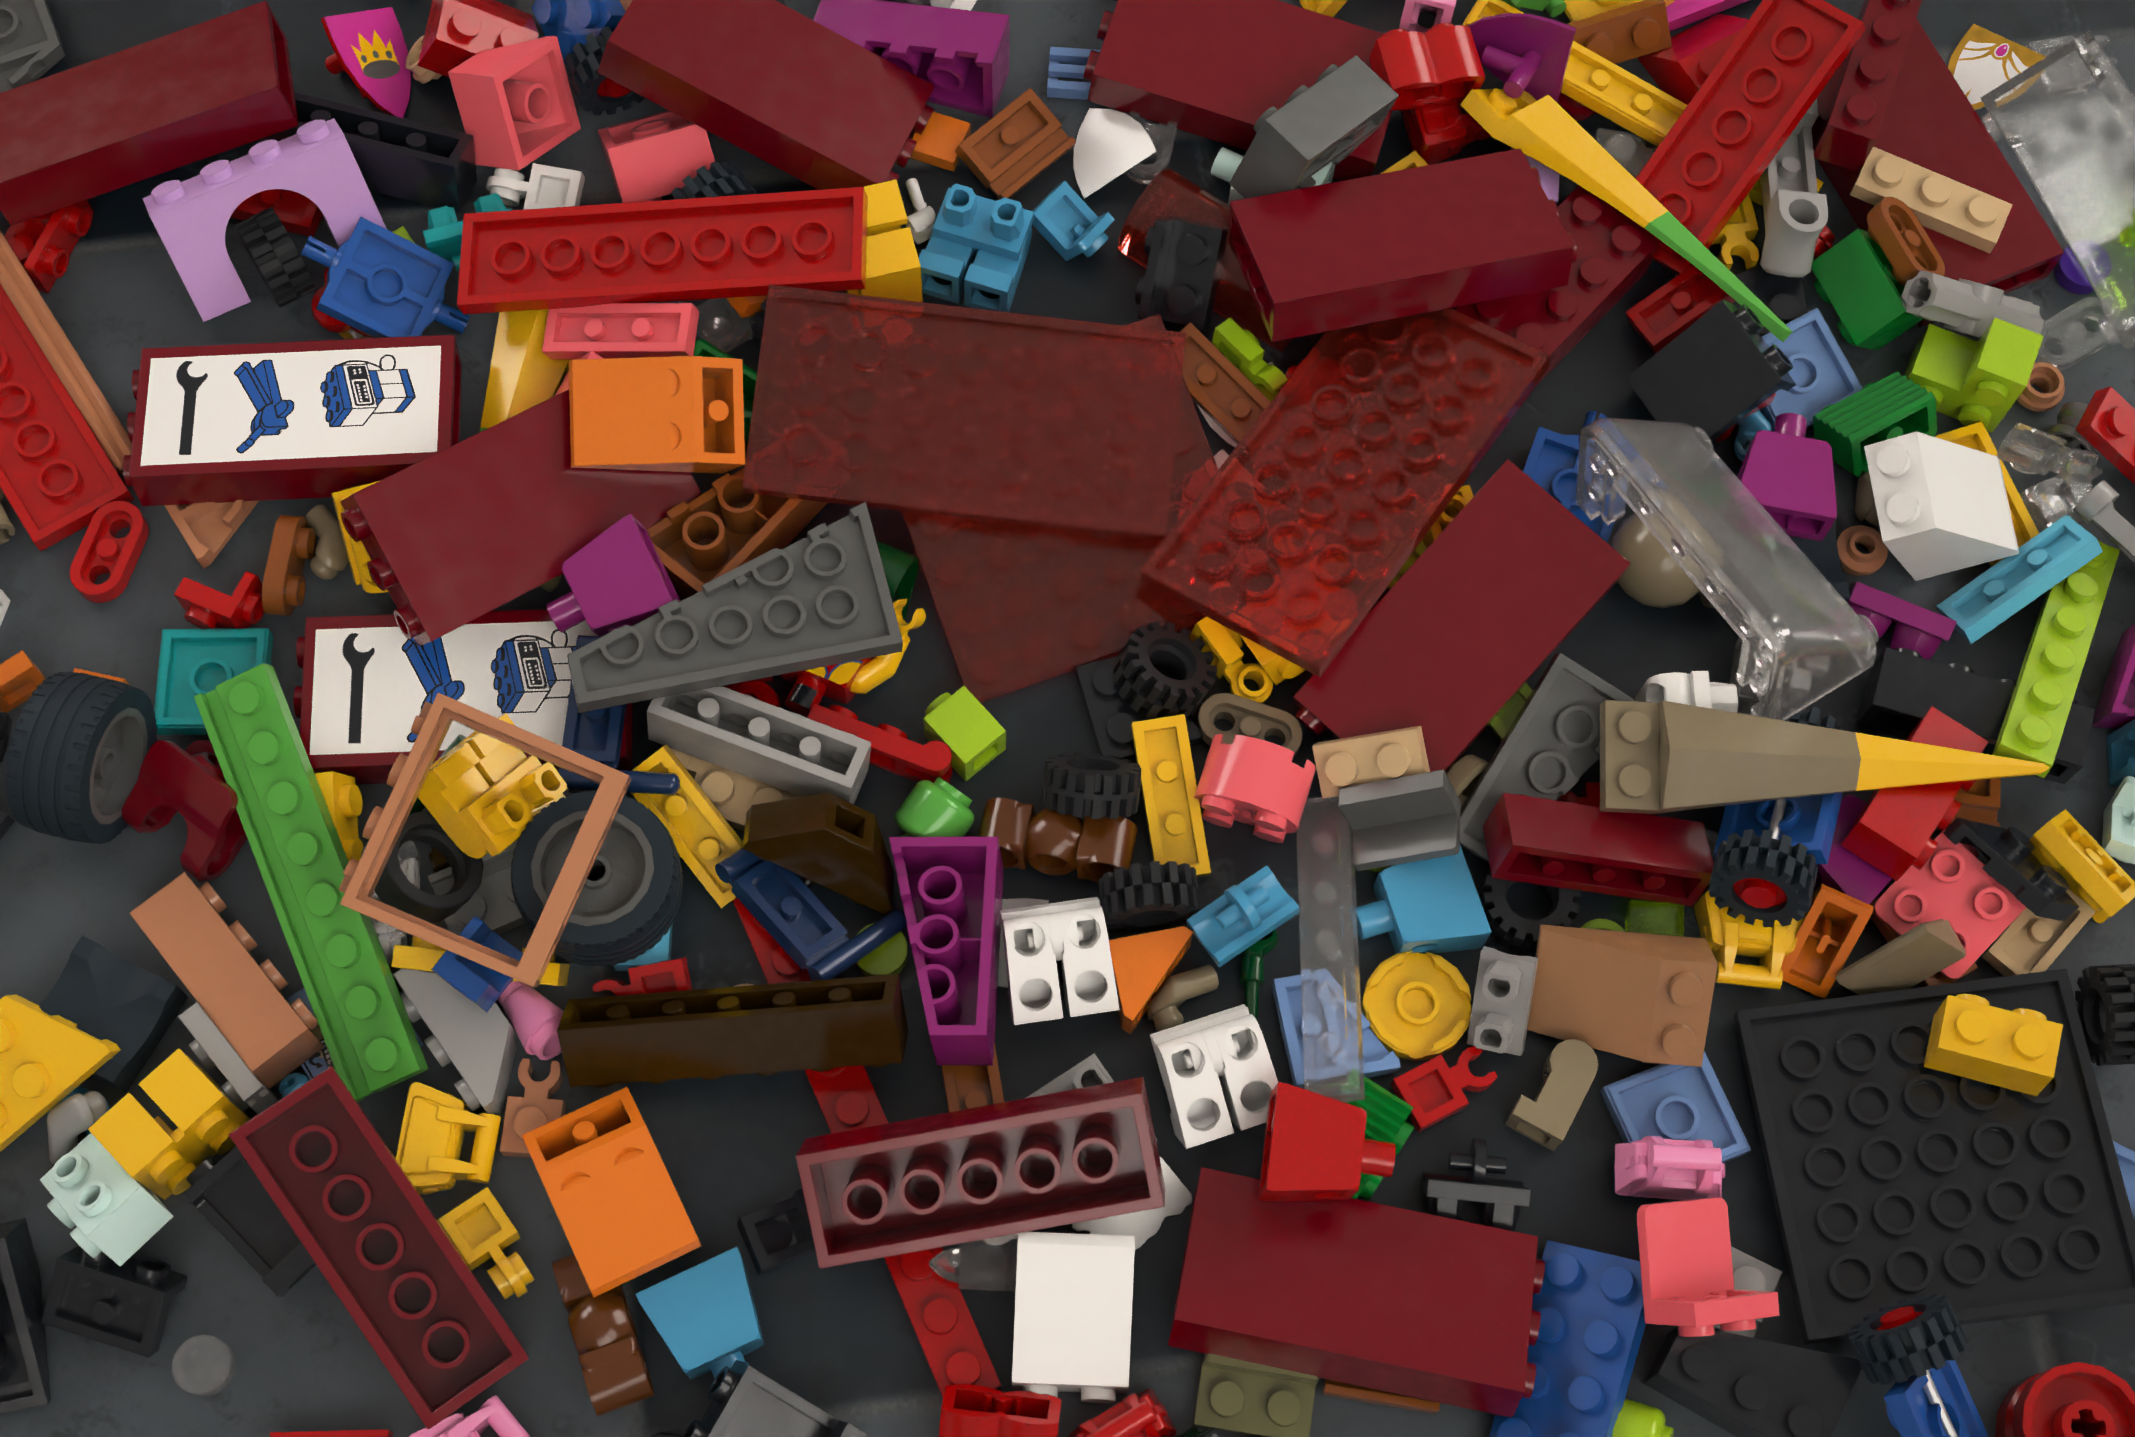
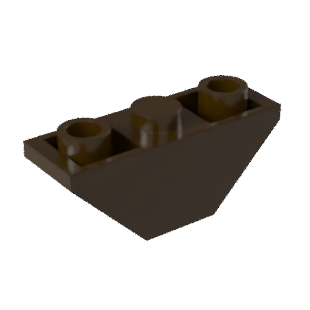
[742,792,894,915]

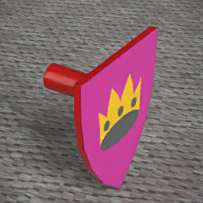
[321,7,411,118]

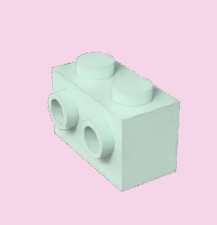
[40,1133,174,1266]

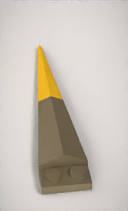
[1600,700,2050,814]

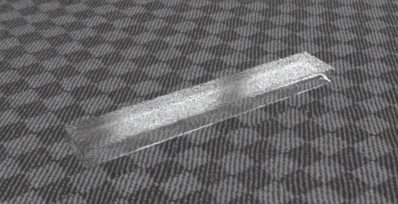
[1296,796,1365,1102]

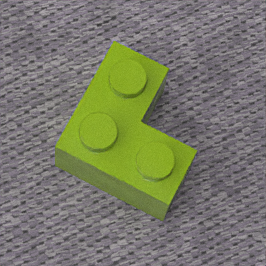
[1904,317,2044,433]

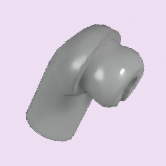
[47,1091,108,1164]

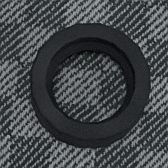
[374,812,484,923]

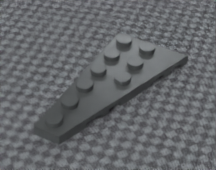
[567,501,903,713]

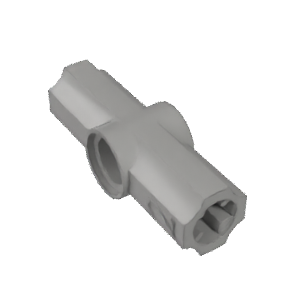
[1902,270,2044,338]

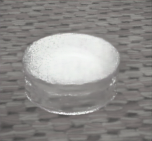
[172,1335,236,1397]

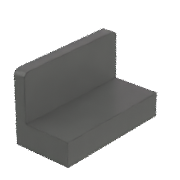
[1338,769,1460,871]

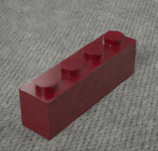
[1814,0,1922,173]
[1483,793,1714,906]

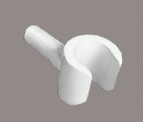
[905,178,936,244]

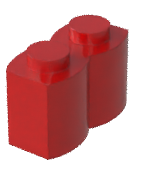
[1369,23,1486,110]
[939,1384,1062,1437]

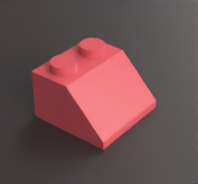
[448,36,581,171]
[597,110,715,203]

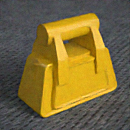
[1694,890,1806,990]
[395,1082,501,1195]

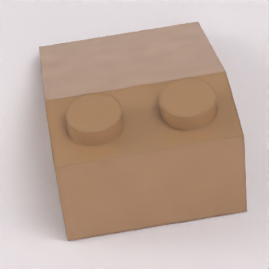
[1527,925,1718,1067]

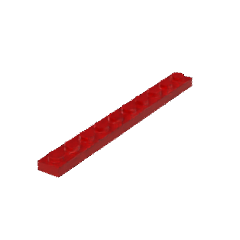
[733,898,1001,1398]

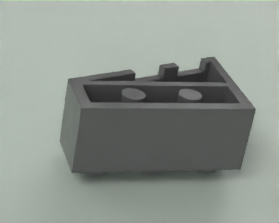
[1229,55,1399,199]

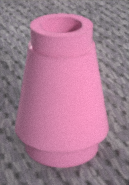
[498,981,564,1060]

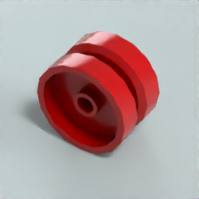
[1995,1362,2135,1437]

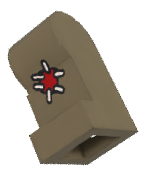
[1504,1039,1599,1152]

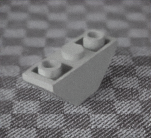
[393,968,519,1116]

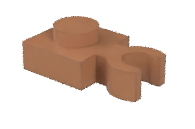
[500,1058,567,1158]

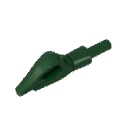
[1240,929,1279,1019]

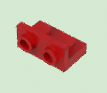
[4,200,94,294]

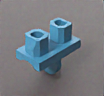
[1187,865,1300,967]

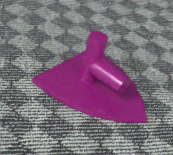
[1467,13,1576,103]

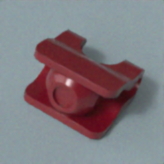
[122,740,248,882]

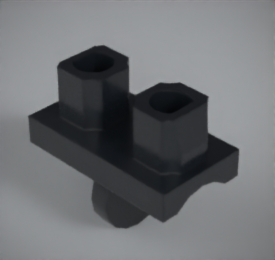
[1420,1138,1531,1231]

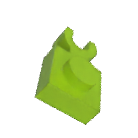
[1212,317,1288,404]

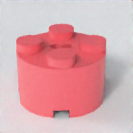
[1194,734,1316,843]

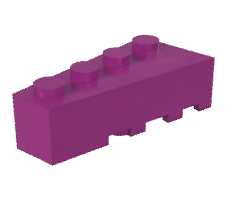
[813,0,1010,118]
[889,837,1004,1065]

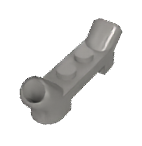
[1760,98,1828,278]

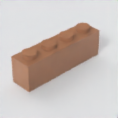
[129,872,324,1089]

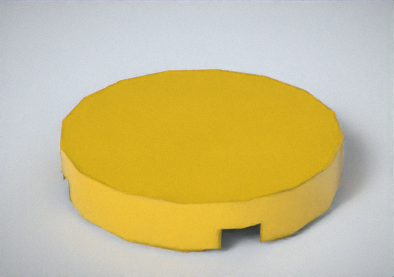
[1361,951,1471,1061]

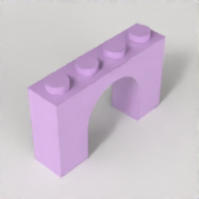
[142,118,386,322]

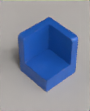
[432,916,523,1012]

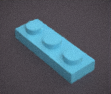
[1936,514,2103,644]

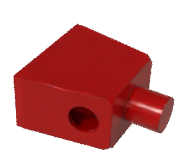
[1258,1082,1396,1202]

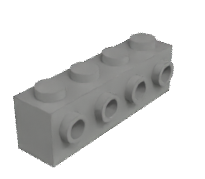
[647,686,872,804]

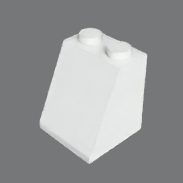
[1864,431,2019,581]
[1012,1232,1135,1404]

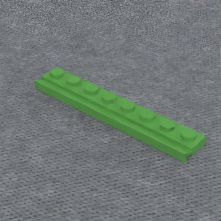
[194,663,429,1102]

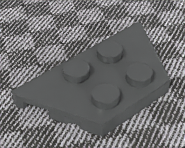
[0,0,66,93]

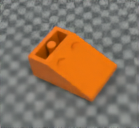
[569,356,745,474]
[522,1087,701,1298]

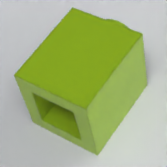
[923,686,1006,782]

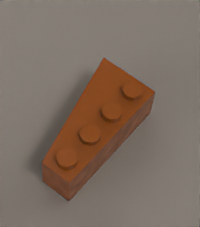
[646,421,851,600]

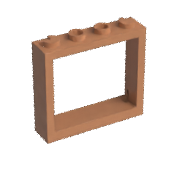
[338,693,631,987]

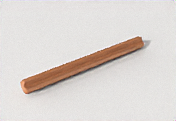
[0,231,132,475]

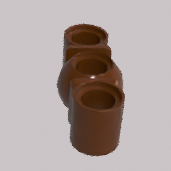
[977,798,1138,883]
[552,1253,655,1417]

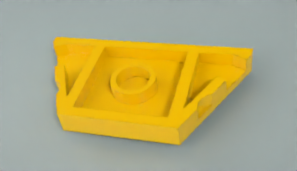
[0,994,121,1152]

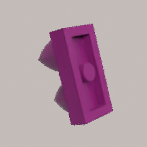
[1843,582,1957,660]

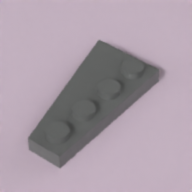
[1460,653,1638,863]

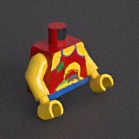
[780,599,926,717]

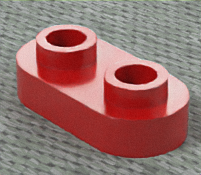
[69,501,149,603]

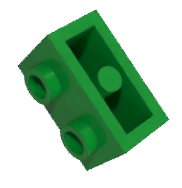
[1812,228,1923,351]

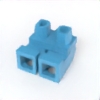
[918,184,1034,318]

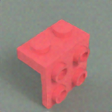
[1873,830,2026,980]
[1637,1197,1780,1337]

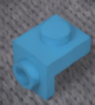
[1032,181,1115,261]

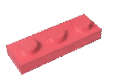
[542,303,700,359]

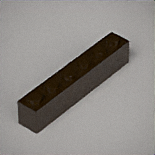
[557,974,909,1088]

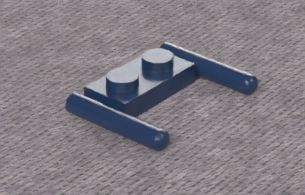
[558,635,680,795]
[715,848,907,981]

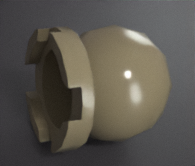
[1612,504,1739,608]

